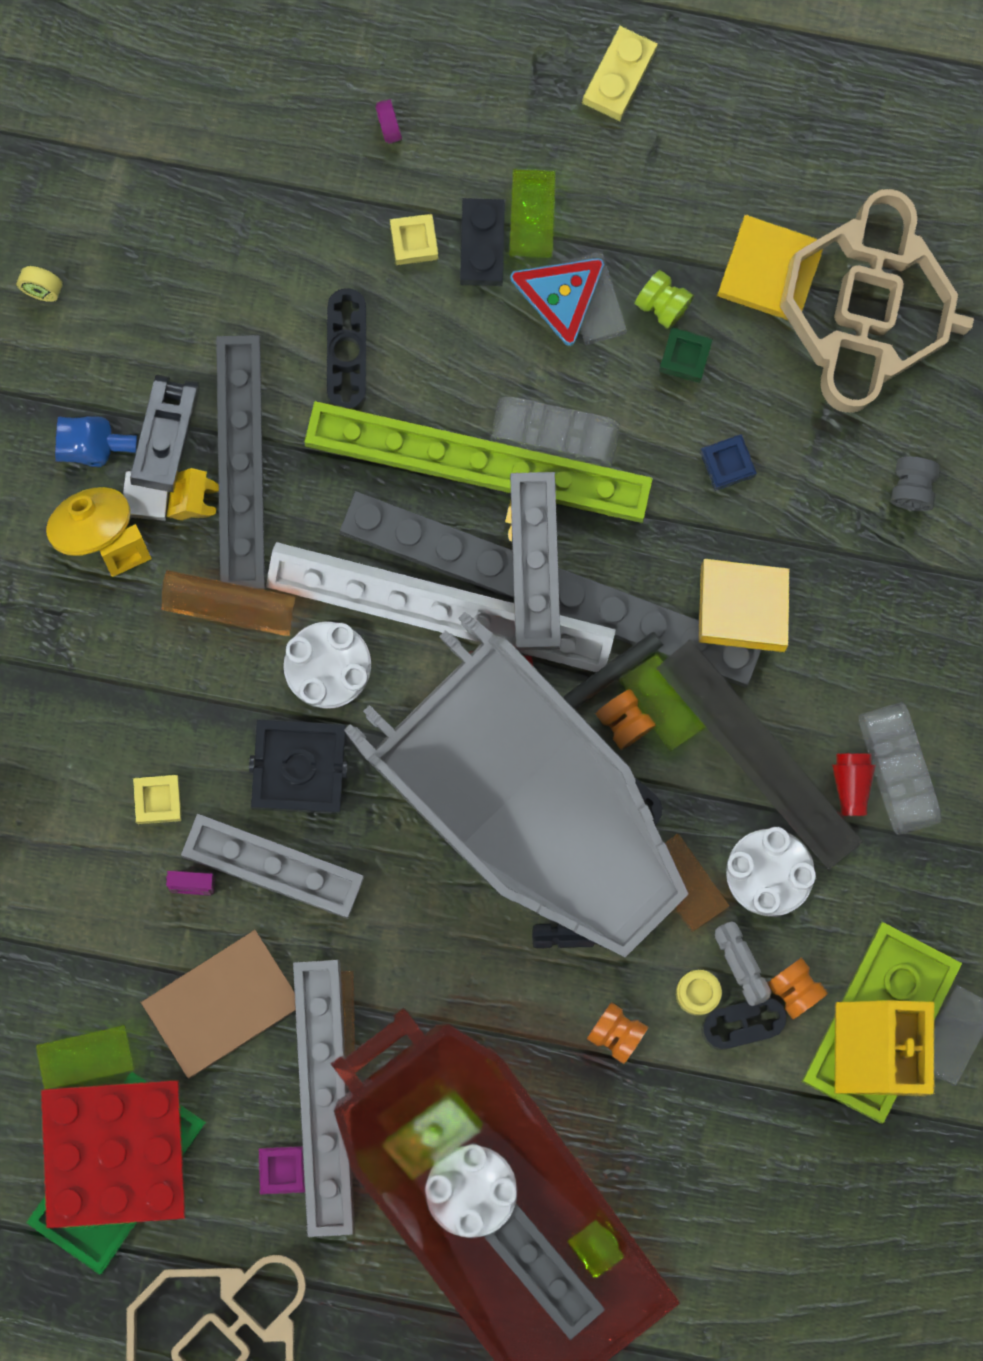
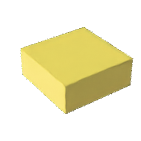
[390,214,438,265]
[133,775,182,824]

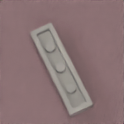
[510,472,561,650]
[181,814,364,919]

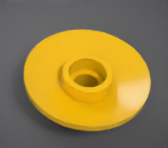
[46,487,131,556]

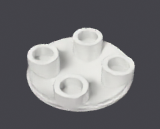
[284,622,371,709]
[726,827,816,916]
[425,1145,517,1238]

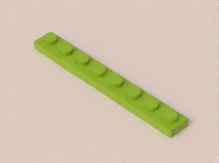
[304,401,653,523]

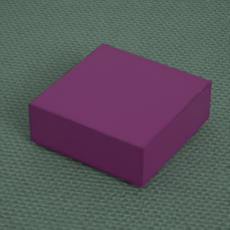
[166,871,215,896]
[259,1147,305,1194]

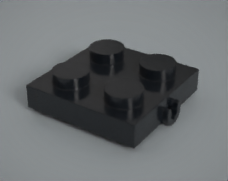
[249,720,348,815]

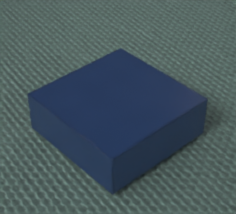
[700,434,757,491]

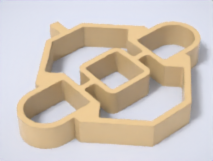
[780,189,974,413]
[127,1255,306,1361]

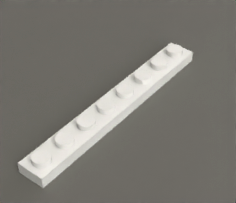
[266,542,616,672]

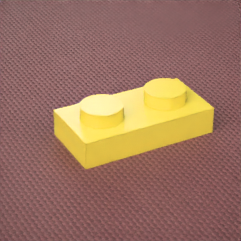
[582,26,658,121]

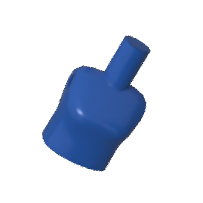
[55,416,137,467]

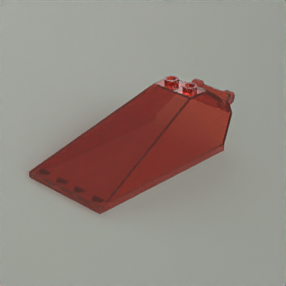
[330,1008,680,1361]

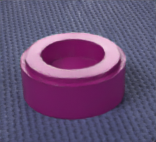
[375,98,403,144]

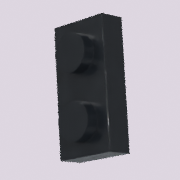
[460,198,505,286]

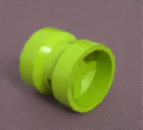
[634,270,695,330]

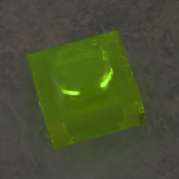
[567,1220,624,1278]

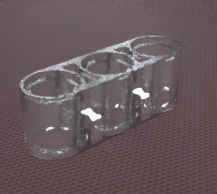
[490,397,621,468]
[859,702,941,835]

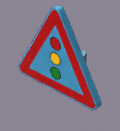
[510,258,604,346]

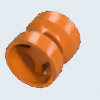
[595,689,656,750]
[767,957,829,1020]
[587,1002,648,1064]

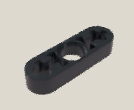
[327,288,366,411]

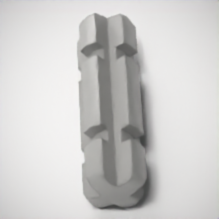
[715,922,771,1006]

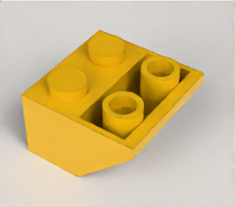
[834,1000,934,1096]

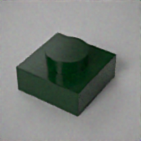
[659,327,713,383]

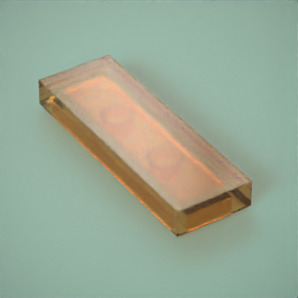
[161,570,296,636]

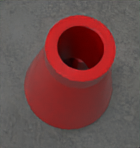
[832,753,876,816]

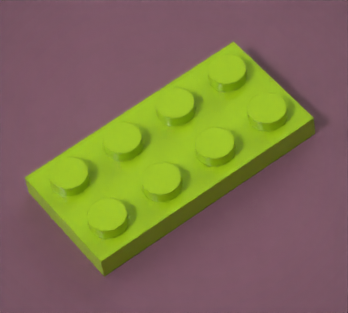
[801,922,962,1124]

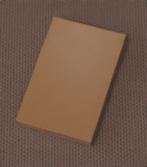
[141,930,296,1079]

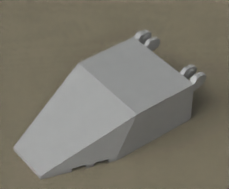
[344,612,688,957]

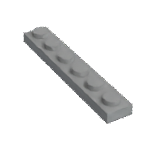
[293,960,355,1237]

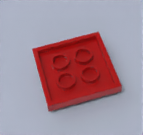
[41,1081,186,1228]

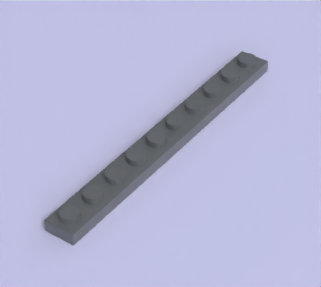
[340,491,761,688]

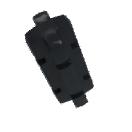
[532,923,603,949]

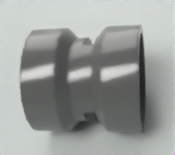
[890,457,940,511]

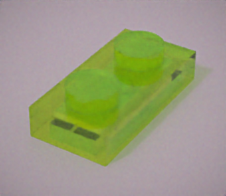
[509,169,556,258]
[620,654,708,752]
[35,1025,135,1090]
[383,1090,483,1180]

